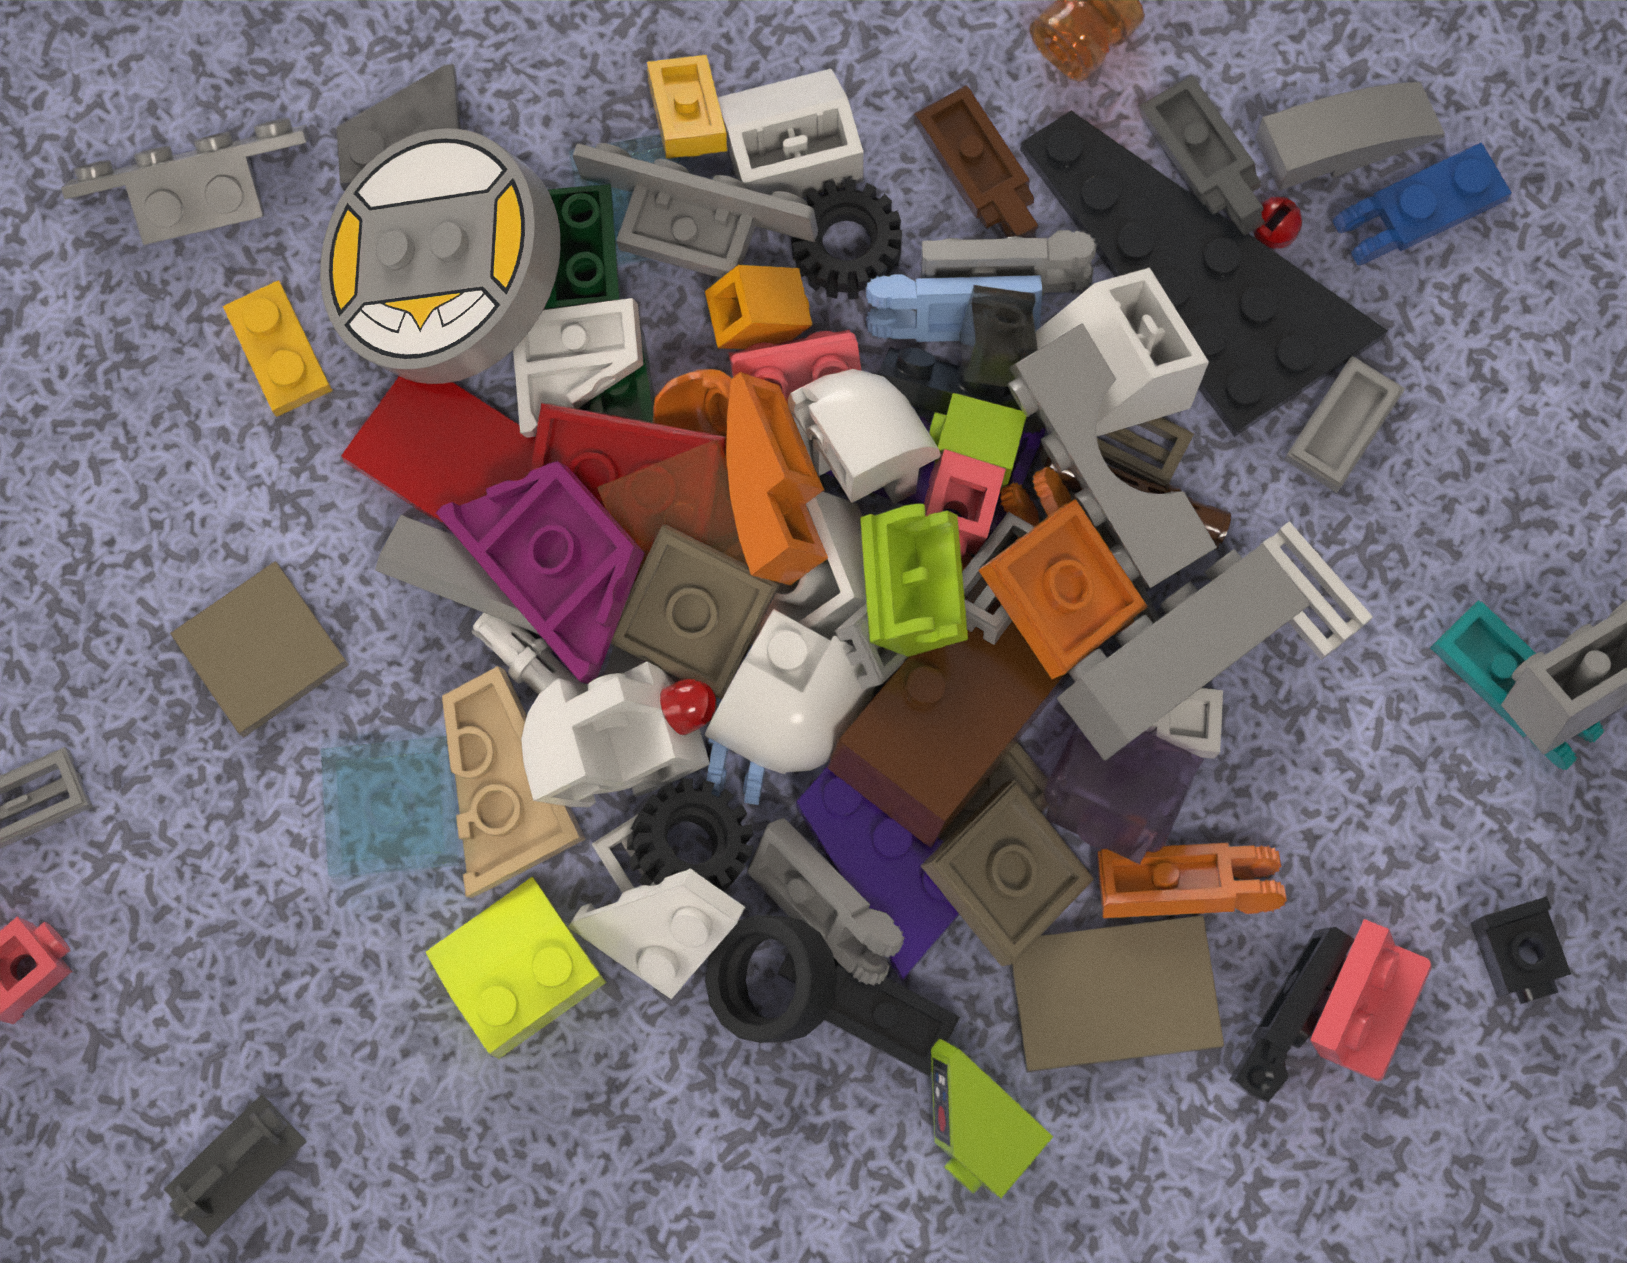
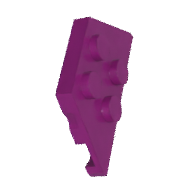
[436,461,645,684]

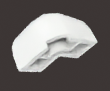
[788,369,941,504]
[705,609,881,774]
[521,662,710,807]

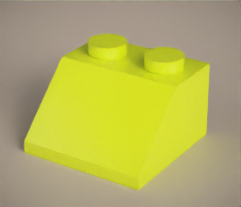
[425,876,607,1059]

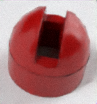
[1252,196,1302,249]
[660,679,717,735]

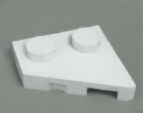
[513,298,644,438]
[568,869,745,999]

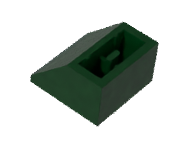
[543,184,620,310]

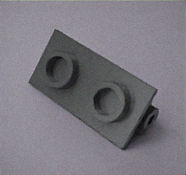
[164,1094,307,1237]

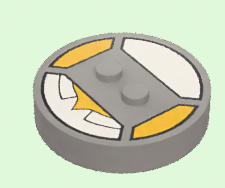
[320,128,560,384]

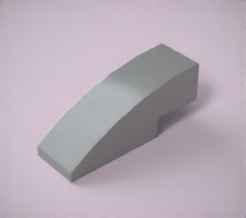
[1255,82,1445,191]

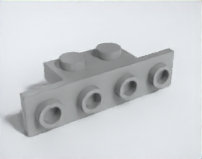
[61,118,310,245]
[573,143,818,278]

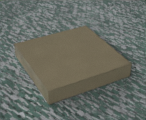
[610,525,781,699]
[170,561,349,738]
[920,779,1094,967]

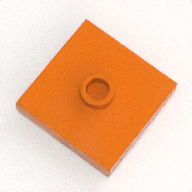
[978,499,1148,679]

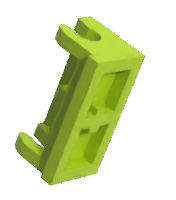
[860,504,968,657]

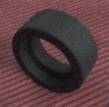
[705,915,837,1043]

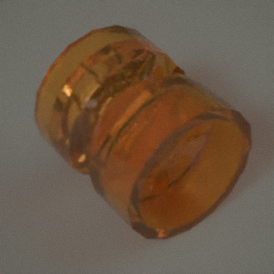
[1029,0,1145,82]

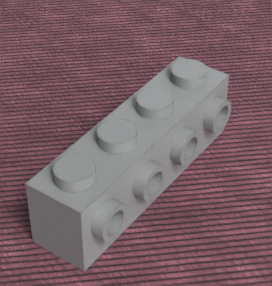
[1057,543,1311,761]
[1501,600,1627,755]

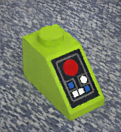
[931,1039,1053,1199]

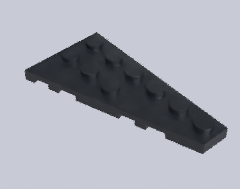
[1020,110,1388,437]

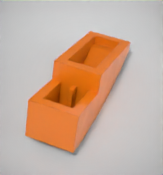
[726,372,828,585]

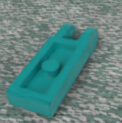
[1430,600,1605,770]

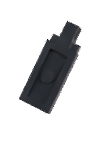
[1229,927,1355,1102]
[778,952,960,1077]

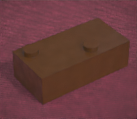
[828,577,1083,848]

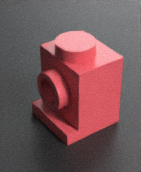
[924,449,1006,559]
[0,917,73,1024]

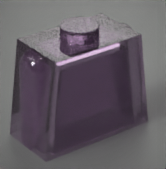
[1044,724,1204,865]

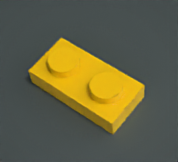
[647,55,727,159]
[223,280,332,417]

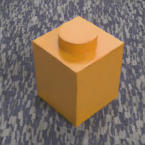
[705,265,812,349]

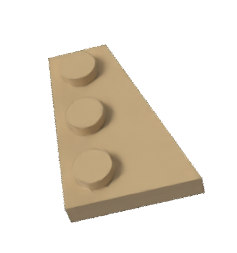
[442,666,586,898]

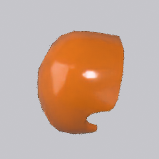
[653,369,732,462]

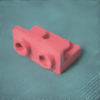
[728,329,862,404]
[1310,919,1432,1081]

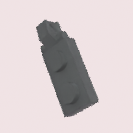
[1139,75,1265,236]

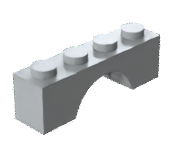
[1008,323,1217,588]

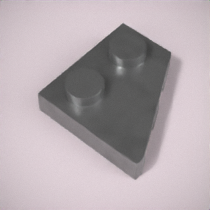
[336,64,460,191]

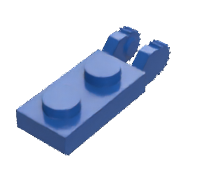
[1332,142,1512,266]

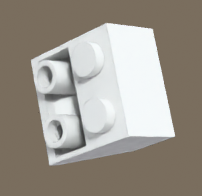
[718,69,864,198]
[1025,268,1209,436]

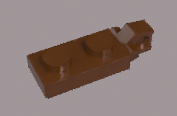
[914,85,1038,238]

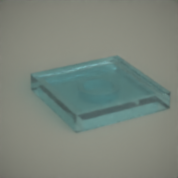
[321,736,460,878]

